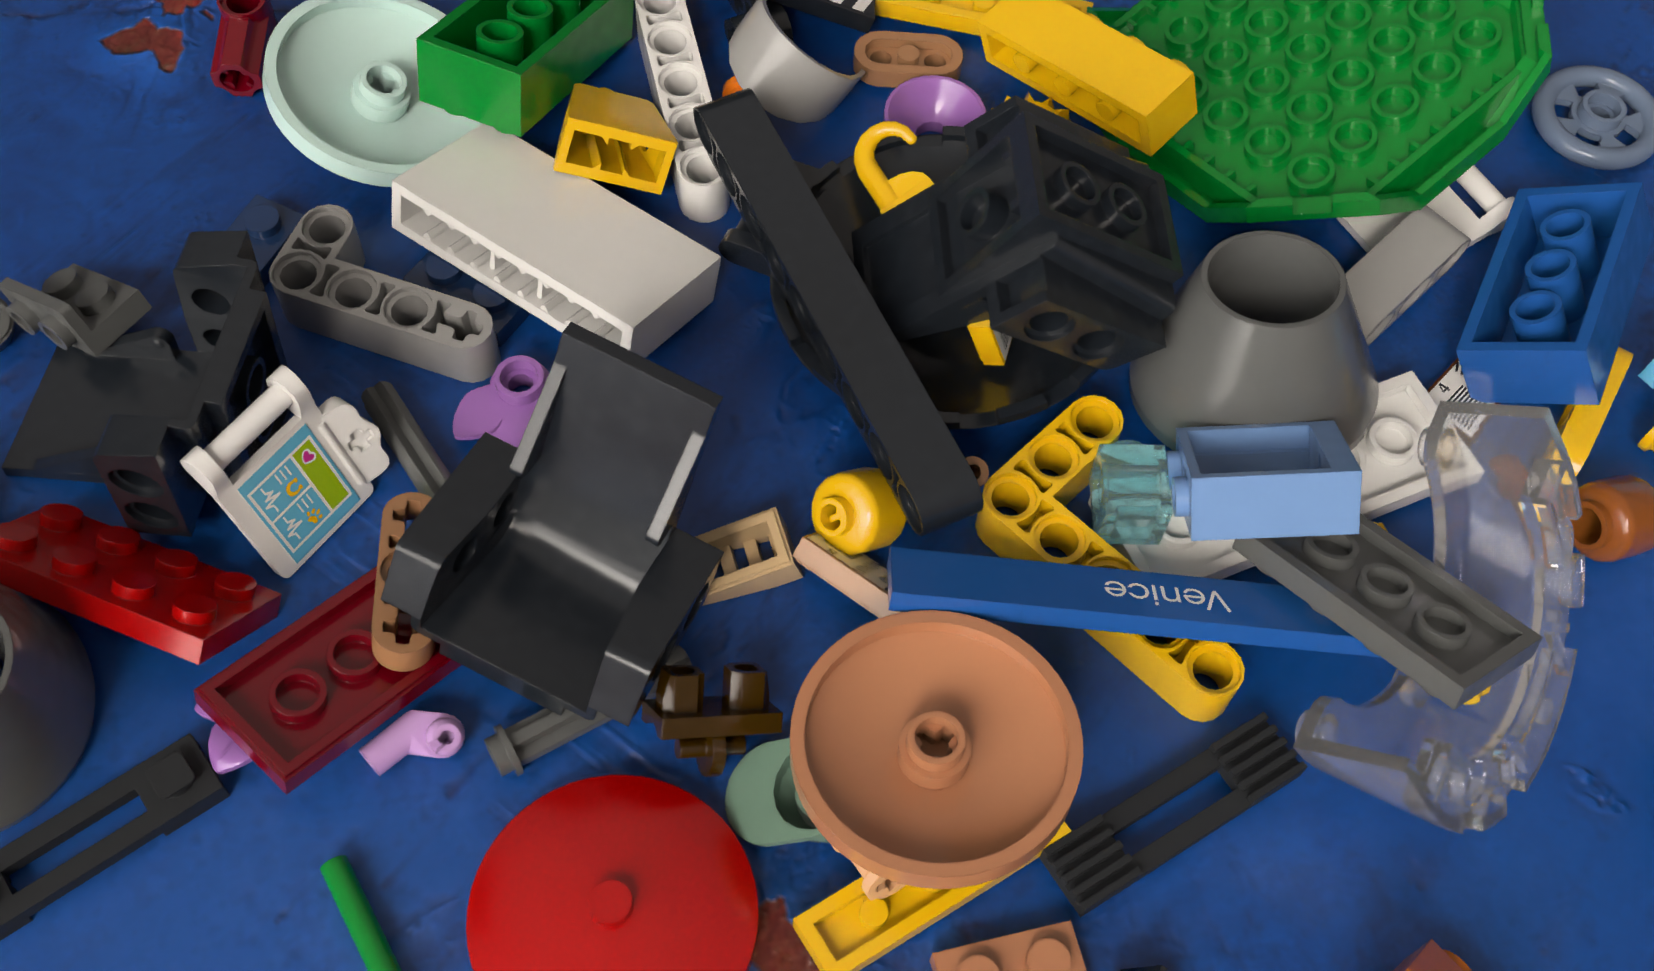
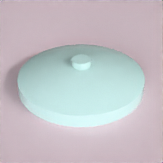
[262,0,483,187]

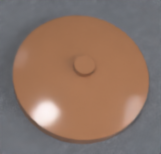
[789,610,1084,889]

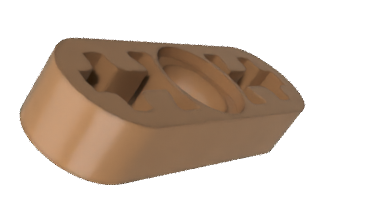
[371,492,435,672]

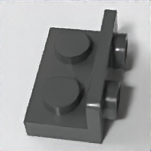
[0,263,152,357]

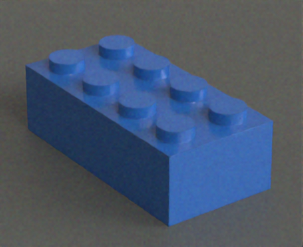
[1456,182,1653,405]

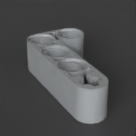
[269,204,501,383]

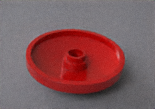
[466,775,758,971]

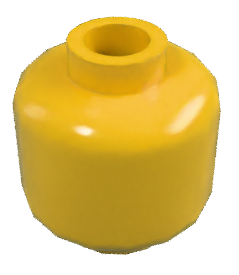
[812,467,907,556]

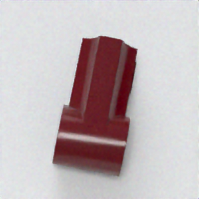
[210,0,278,96]

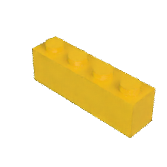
[977,0,1198,157]

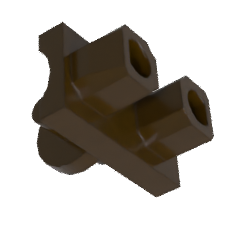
[642,662,783,777]

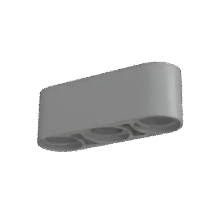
[1345,205,1471,346]

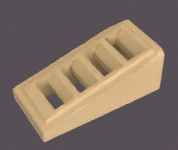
[695,507,803,606]

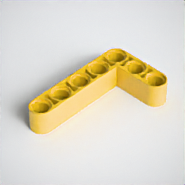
[975,395,1245,722]

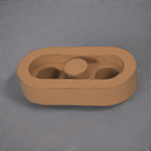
[853,31,963,88]

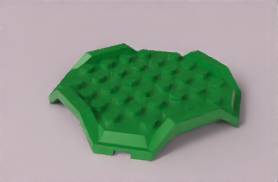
[1087,0,1552,223]

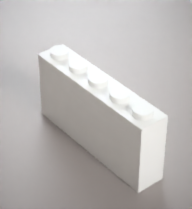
[392,124,721,358]

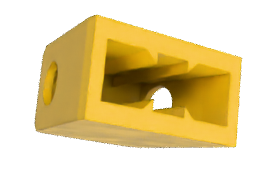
[553,83,678,195]

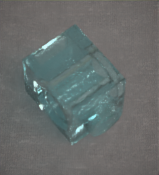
[1089,440,1173,545]

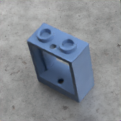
[1164,420,1362,541]

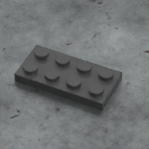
[1232,514,1543,710]

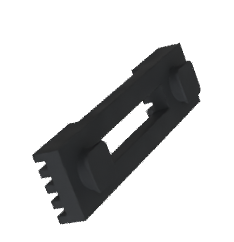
[1039,712,1308,918]
[0,733,230,941]

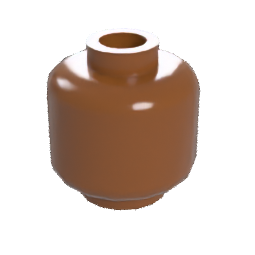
[1563,475,1654,562]

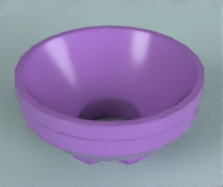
[884,75,986,136]

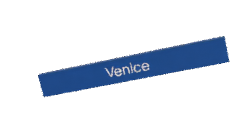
[887,547,1382,658]

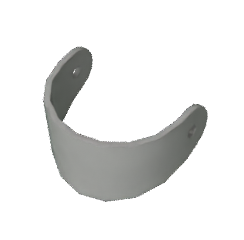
[729,0,866,123]

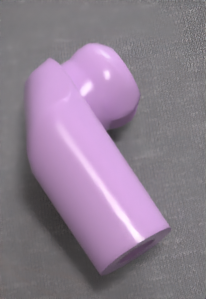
[359,710,465,776]

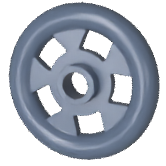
[1531,65,1654,170]

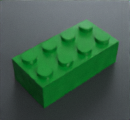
[416,0,634,137]

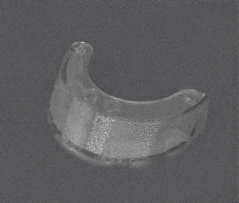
[1293,401,1585,834]

